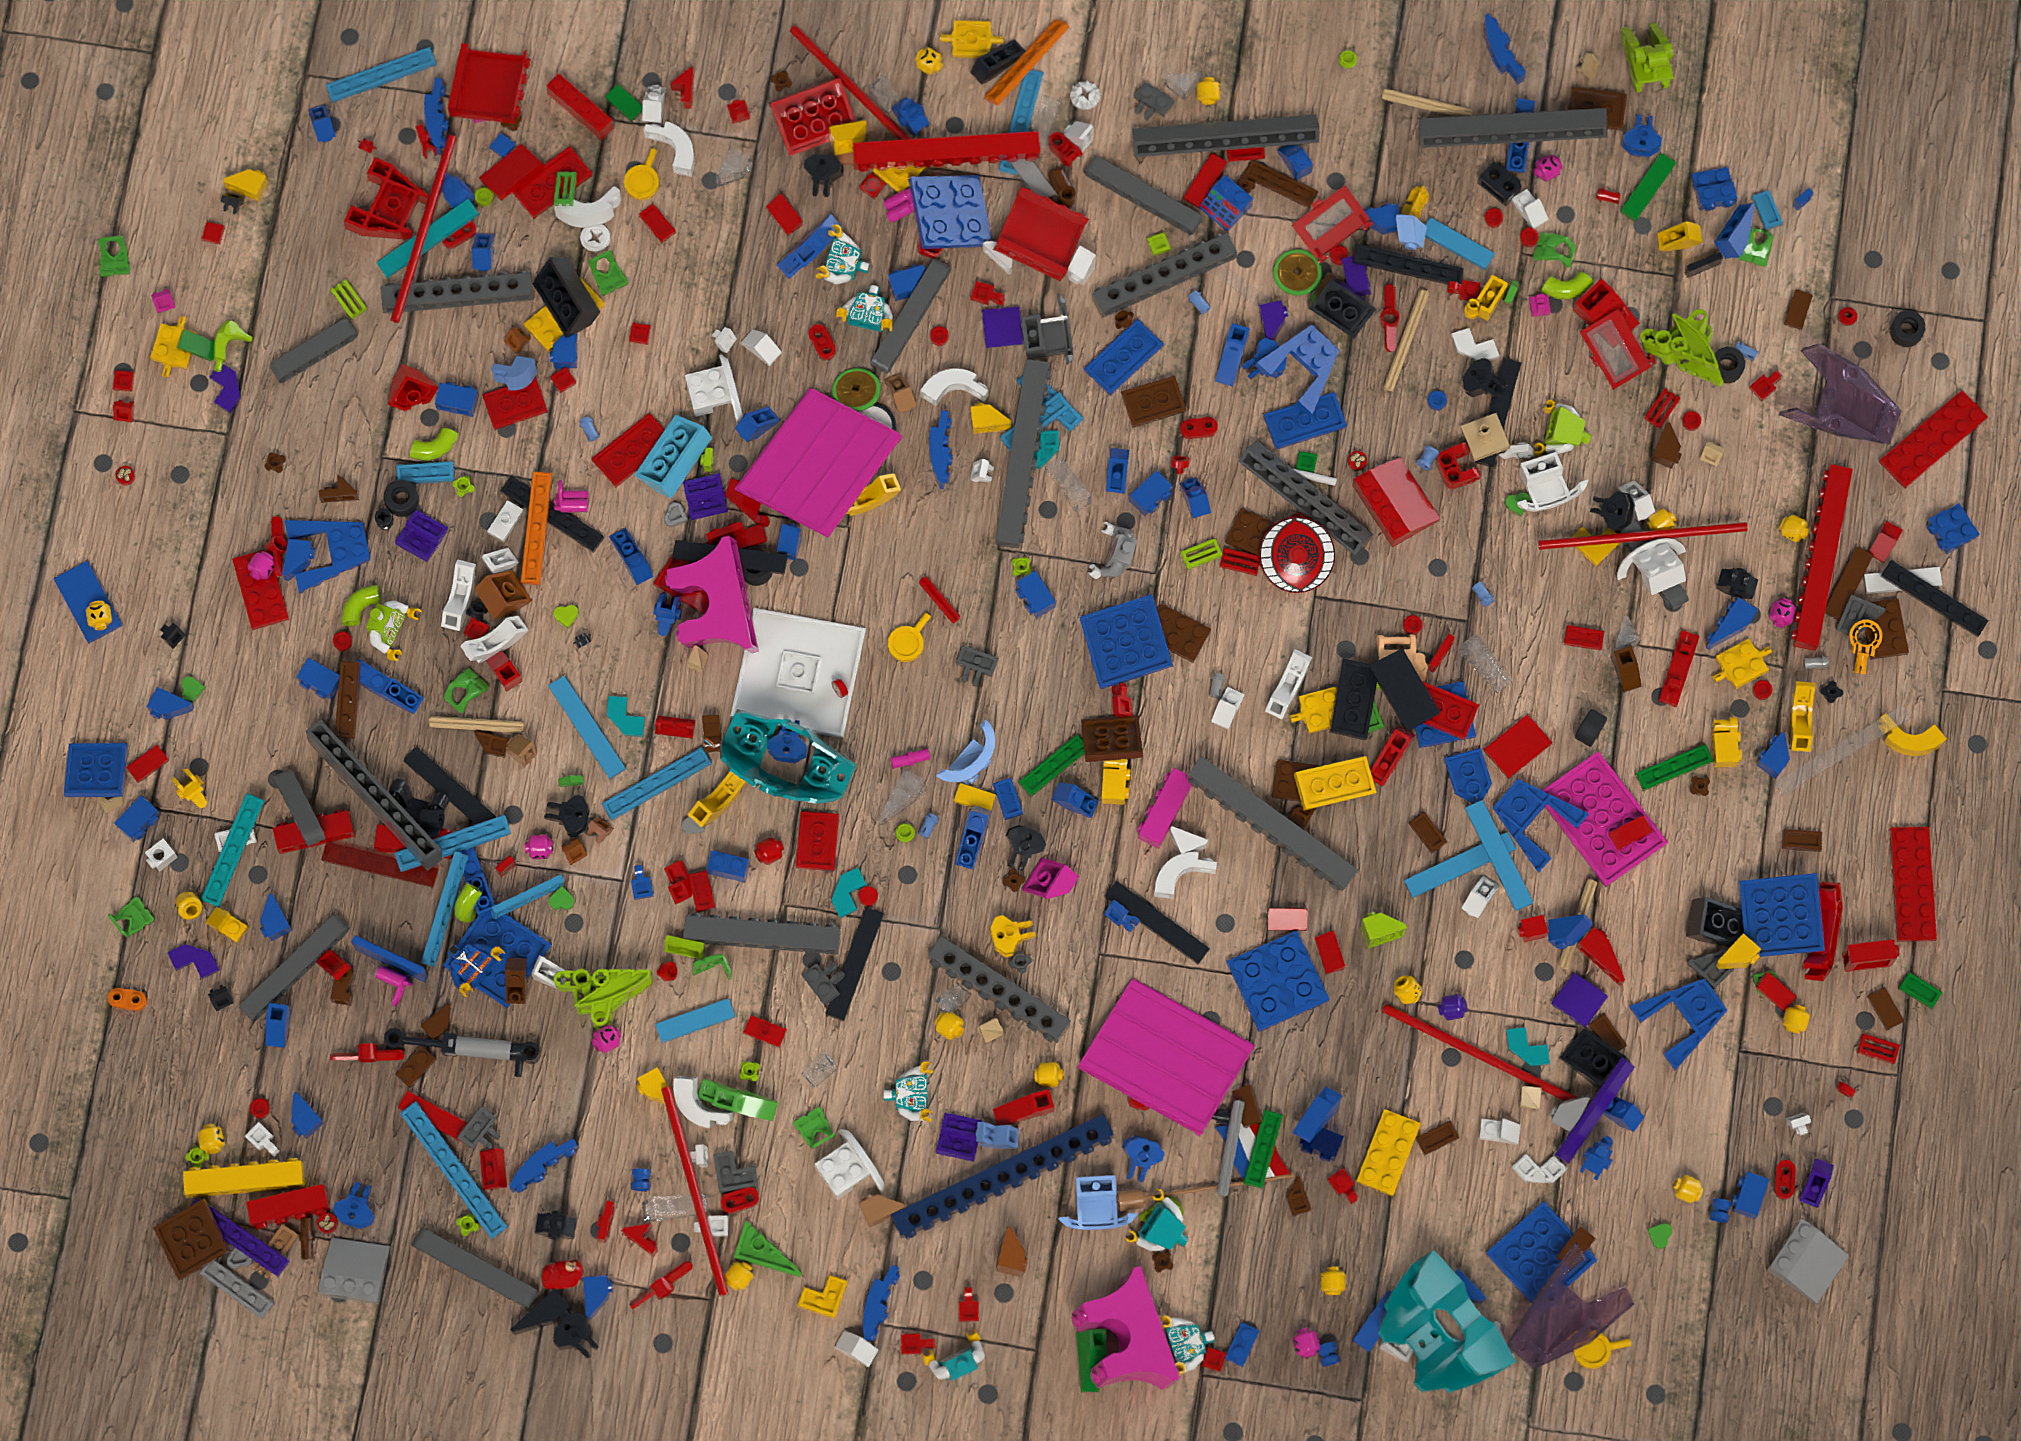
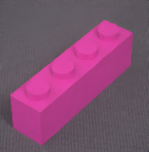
[1137,768,1192,849]

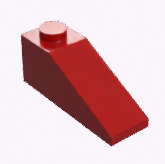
[1370,725,1416,787]
[1577,927,1625,987]

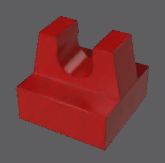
[727,100,750,124]
[113,400,134,423]

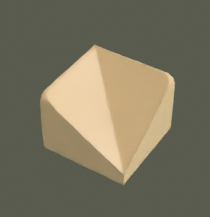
[687,645,708,672]
[97,797,123,813]
[979,1018,1003,1043]
[1519,1086,1542,1110]

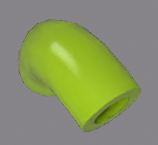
[1541,272,1593,300]
[410,428,458,461]
[341,585,380,626]
[454,883,482,923]

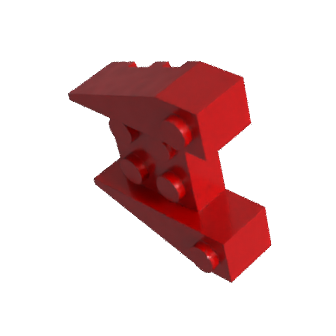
[344,157,429,240]

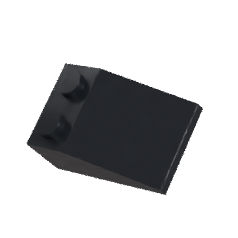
[1307,272,1376,338]
[1686,897,1744,947]
[1560,1028,1631,1090]

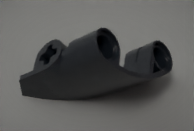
[388,779,449,839]

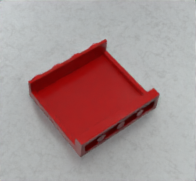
[448,43,531,124]
[993,187,1089,282]

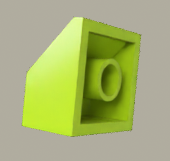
[1360,912,1407,949]

